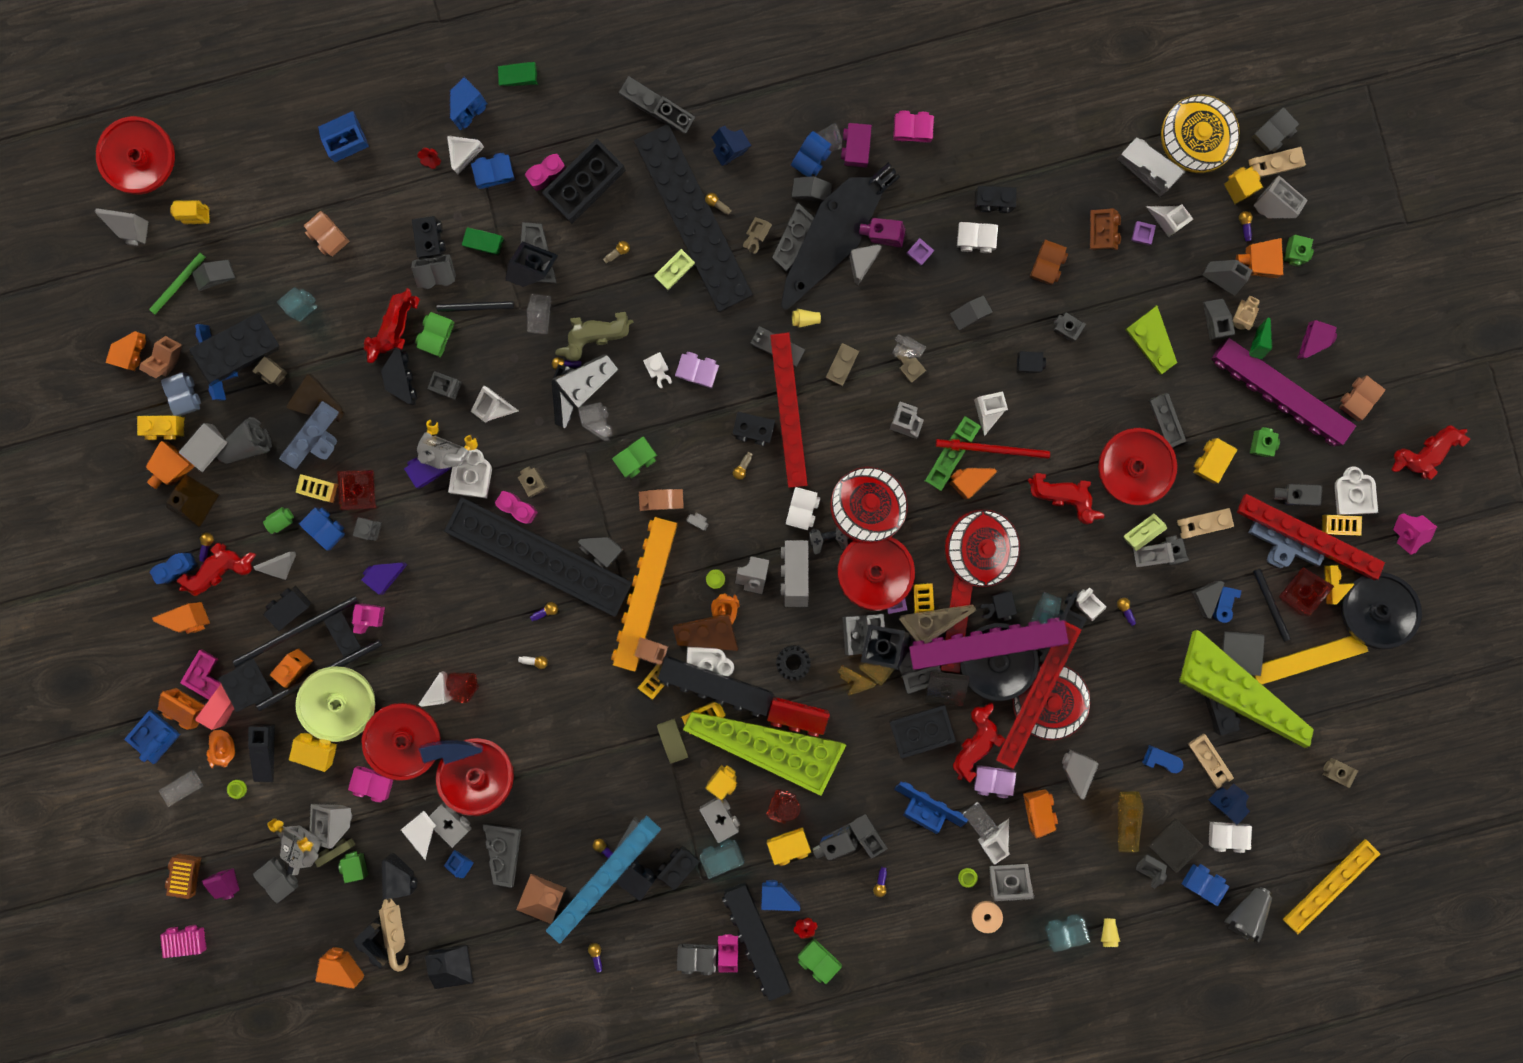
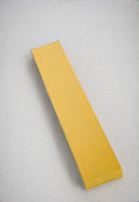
[1253,636,1369,684]
[1283,839,1380,934]

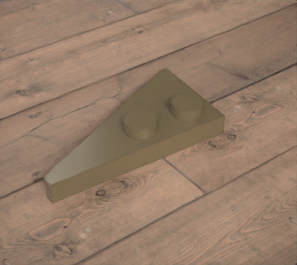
[899,604,976,644]

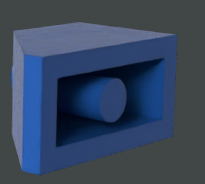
[761,880,800,911]

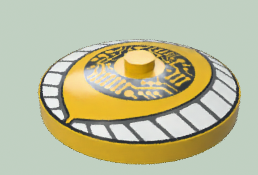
[1161,95,1240,173]

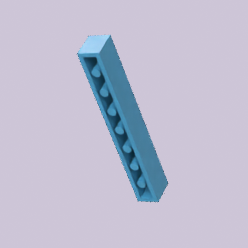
[546,816,661,944]

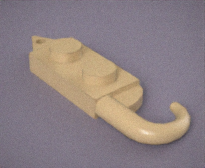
[379,899,409,972]

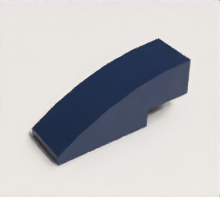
[419,740,484,764]

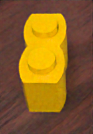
[171,200,210,224]

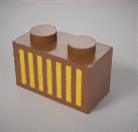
[165,854,201,899]

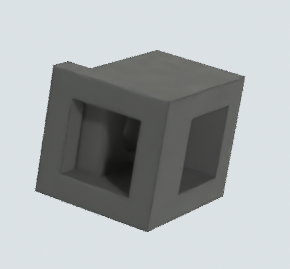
[1053,312,1086,343]
[353,517,382,541]
[1160,535,1189,565]

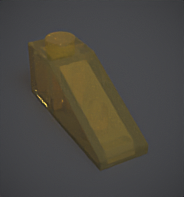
[1118,791,1143,852]

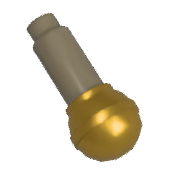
[705,193,732,215]
[603,241,630,264]
[733,452,753,480]

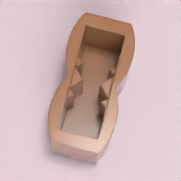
[304,211,350,257]
[1339,376,1385,421]

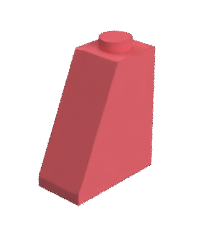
[195,684,234,730]

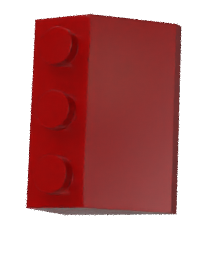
[767,697,830,737]

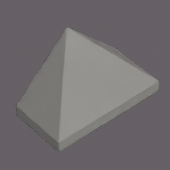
[254,552,296,580]

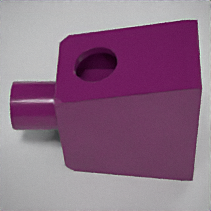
[859,218,905,248]

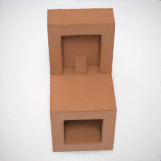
[139,336,182,378]
[639,489,684,511]
[634,637,668,665]

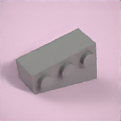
[1118,137,1185,196]
[781,541,808,607]

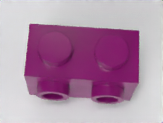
[841,123,872,168]

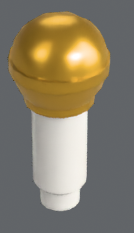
[518,656,548,669]

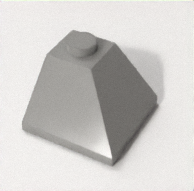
[1254,175,1308,218]
[95,209,149,246]
[1062,750,1099,799]
[309,804,352,849]

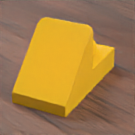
[1324,565,1354,605]

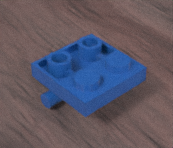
[124,710,181,764]

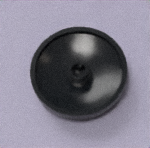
[1341,573,1422,650]
[960,623,1038,701]

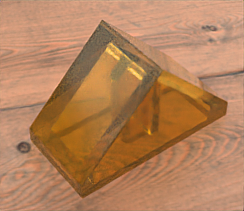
[858,663,894,686]

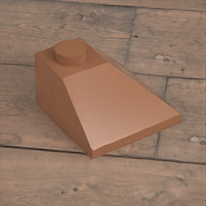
[516,874,566,924]

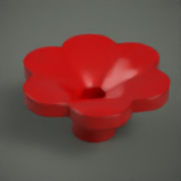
[417,148,441,169]
[793,918,818,939]

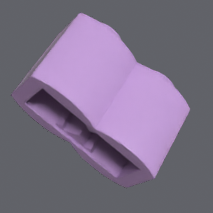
[675,352,719,388]
[974,765,1016,798]

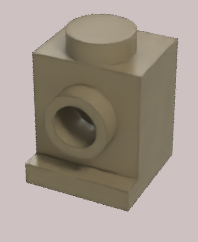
[253,356,287,386]
[518,466,548,497]
[1323,758,1358,788]

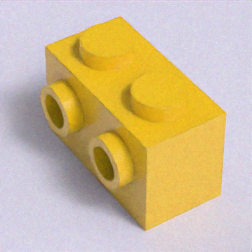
[1224,167,1263,204]
[137,416,184,440]
[1193,438,1238,484]
[289,733,337,772]
[706,765,737,800]
[767,827,811,866]

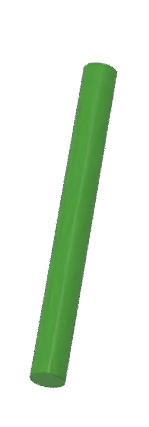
[149,253,206,314]

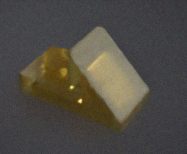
[838,665,876,695]

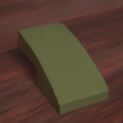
[657,719,688,764]

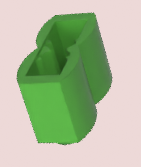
[415,312,454,358]
[612,437,658,479]
[798,938,842,984]

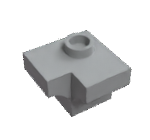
[890,401,924,439]
[735,556,769,594]

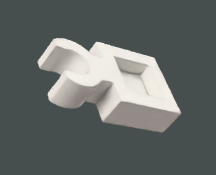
[643,352,672,389]

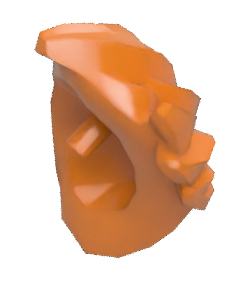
[711,593,740,624]
[206,730,235,768]

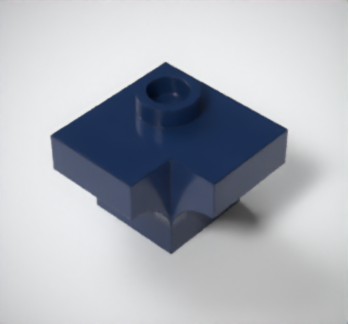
[711,126,752,166]
[1208,783,1250,825]

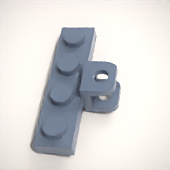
[279,401,338,469]
[1248,521,1324,568]

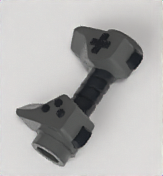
[809,527,849,554]

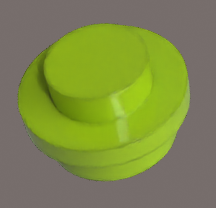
[706,569,725,589]
[227,780,247,799]
[958,868,978,888]

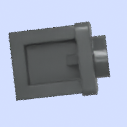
[1136,855,1167,889]

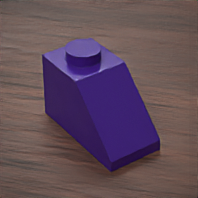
[404,458,452,489]
[362,562,407,595]

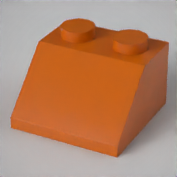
[949,468,997,499]
[152,602,210,634]
[158,688,205,730]
[1023,789,1058,838]
[315,948,364,989]

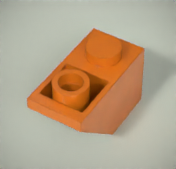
[106,331,146,371]

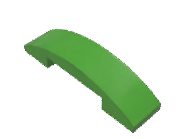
[925,416,981,491]

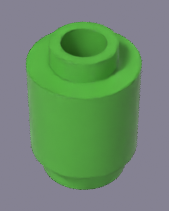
[263,507,294,534]

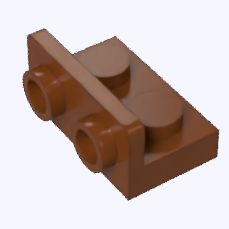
[1090,208,1121,250]

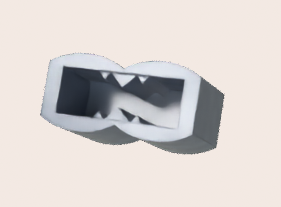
[161,372,201,416]

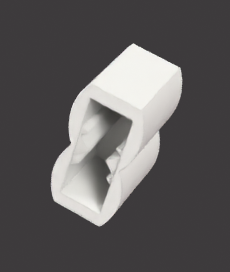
[957,222,998,253]
[786,487,820,530]
[1209,822,1252,853]

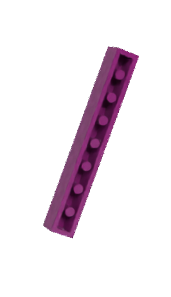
[1211,338,1356,447]
[909,618,1068,670]

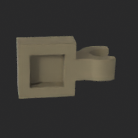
[743,217,772,254]
[895,349,926,383]

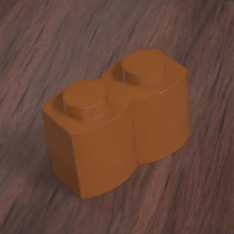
[1030,240,1068,285]

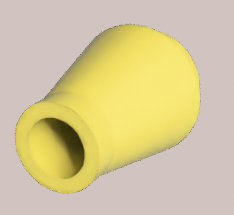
[792,309,821,328]
[1101,919,1120,947]

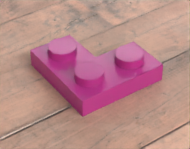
[180,649,221,700]

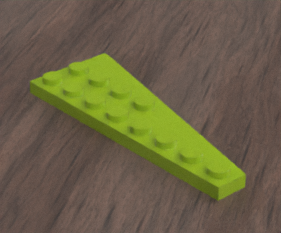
[1180,630,1314,748]
[683,712,846,796]

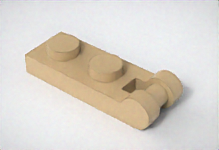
[1248,147,1306,178]
[1177,508,1234,539]
[1188,734,1234,789]

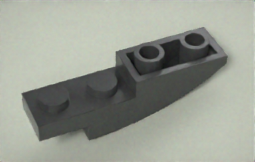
[618,76,695,134]

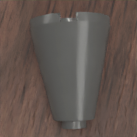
[216,417,272,464]
[1224,887,1273,944]

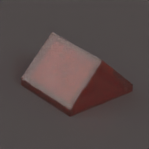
[337,470,376,510]
[1279,567,1334,617]

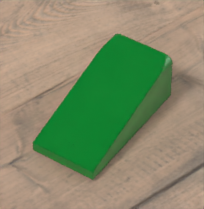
[498,62,537,86]
[462,227,504,256]
[1249,317,1272,359]

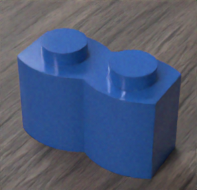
[791,131,832,177]
[471,153,515,189]
[299,507,345,550]
[150,553,198,584]
[1181,864,1230,906]

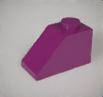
[1297,320,1337,360]
[202,868,239,900]

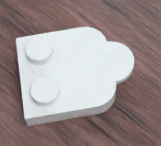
[448,449,492,499]
[1335,467,1378,515]
[687,647,734,676]

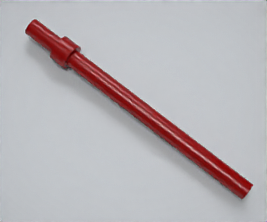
[935,439,1050,459]

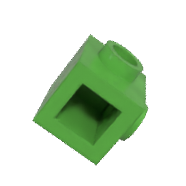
[1284,235,1313,266]
[1250,427,1280,457]
[339,851,368,883]

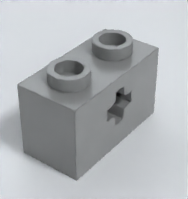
[699,797,740,843]
[429,802,472,848]

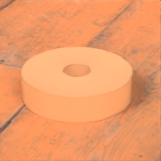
[971,901,1003,933]

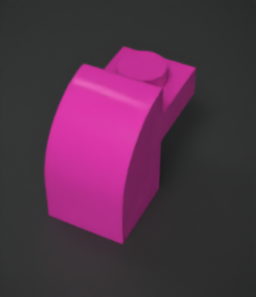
[718,934,738,972]

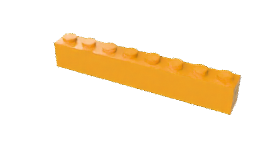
[611,517,678,671]

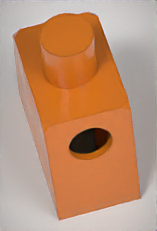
[1236,238,1283,278]
[146,441,195,489]
[270,649,313,688]

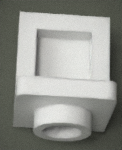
[1076,588,1106,621]

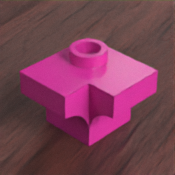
[1393,513,1437,554]
[352,603,385,634]

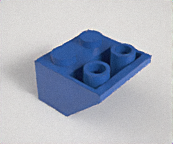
[450,77,487,130]
[318,111,370,162]

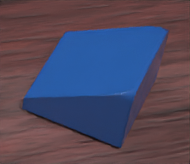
[444,850,473,878]

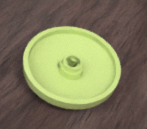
[296,666,375,742]

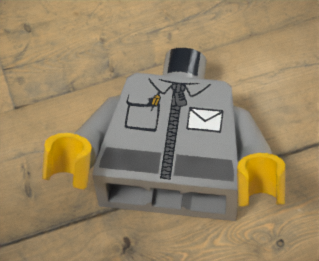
[417,420,478,469]
[267,818,322,875]

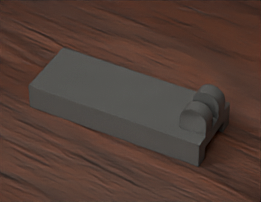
[751,326,805,367]
[1149,393,1186,447]

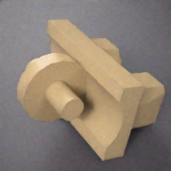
[1233,296,1260,330]

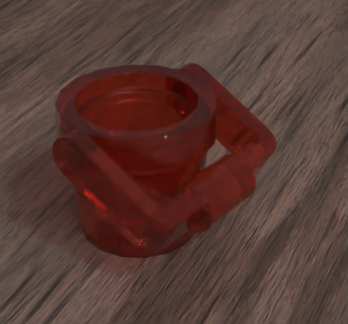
[446,672,479,703]
[767,789,800,824]

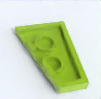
[1125,306,1177,375]

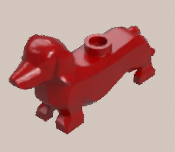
[364,288,420,363]
[1391,425,1470,480]
[1028,473,1104,525]
[177,543,256,596]
[953,702,1006,782]

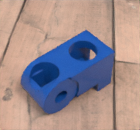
[1213,586,1241,623]
[1142,745,1183,773]

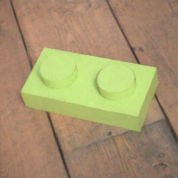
[654,249,695,290]
[1123,514,1167,551]

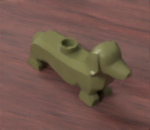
[555,312,634,362]

